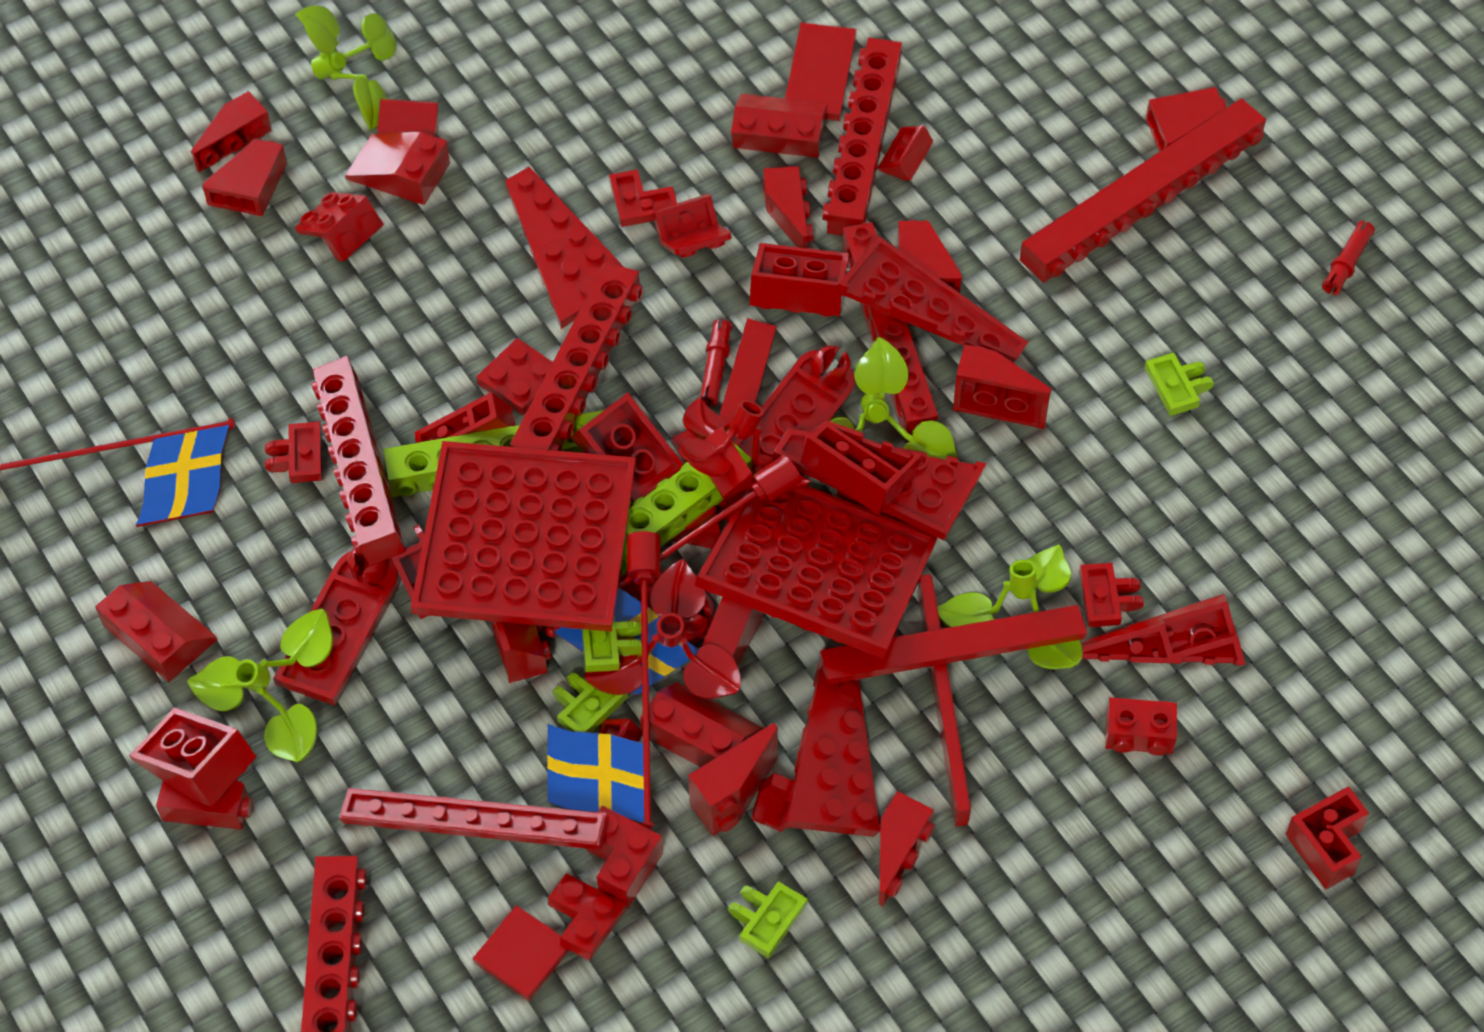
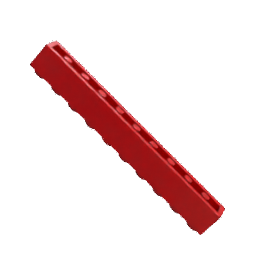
[1019,98,1266,283]

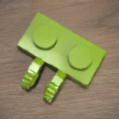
[1144,353,1214,416]
[581,615,642,672]
[552,672,628,733]
[727,881,808,959]

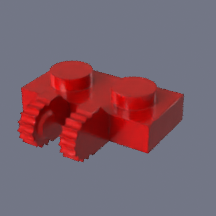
[265,421,322,483]
[1079,563,1144,628]

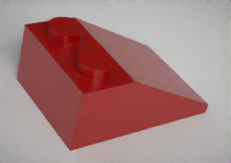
[345,132,450,206]
[953,344,1051,429]
[571,392,684,503]
[129,707,257,807]
[688,723,778,836]

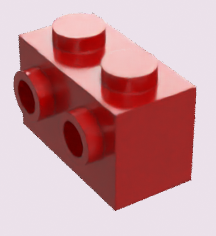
[1105,697,1177,756]

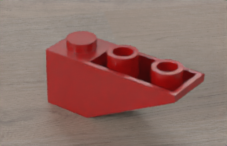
[191,91,272,173]
[763,166,813,248]
[878,791,936,906]

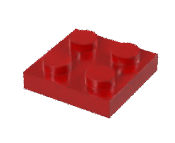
[476,338,552,415]

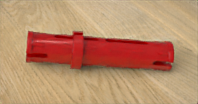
[1322,220,1375,296]
[699,319,732,407]

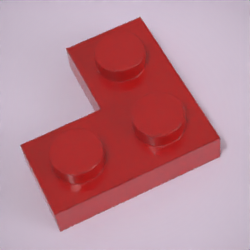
[609,169,677,227]
[548,873,626,961]

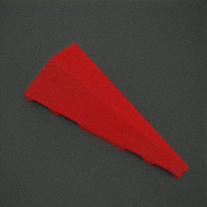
[1080,594,1246,666]

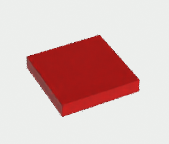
[472,905,570,1001]

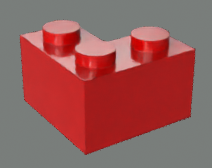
[1285,786,1369,890]
[586,805,663,909]

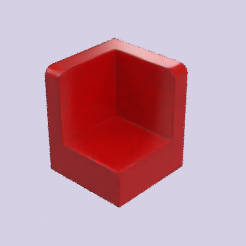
[751,773,794,832]

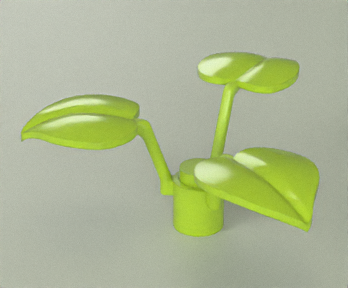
[295,5,396,131]
[831,337,957,459]
[937,544,1083,669]
[187,609,333,763]

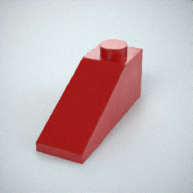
[414,392,516,443]

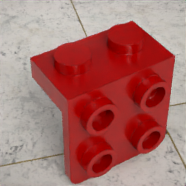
[295,192,384,262]
[652,194,732,258]

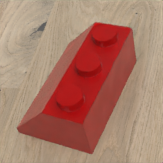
[731,94,827,158]
[749,243,850,317]
[95,581,218,683]
[490,621,551,683]
[640,682,763,767]

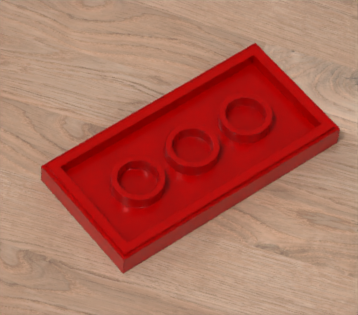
[785,22,857,121]

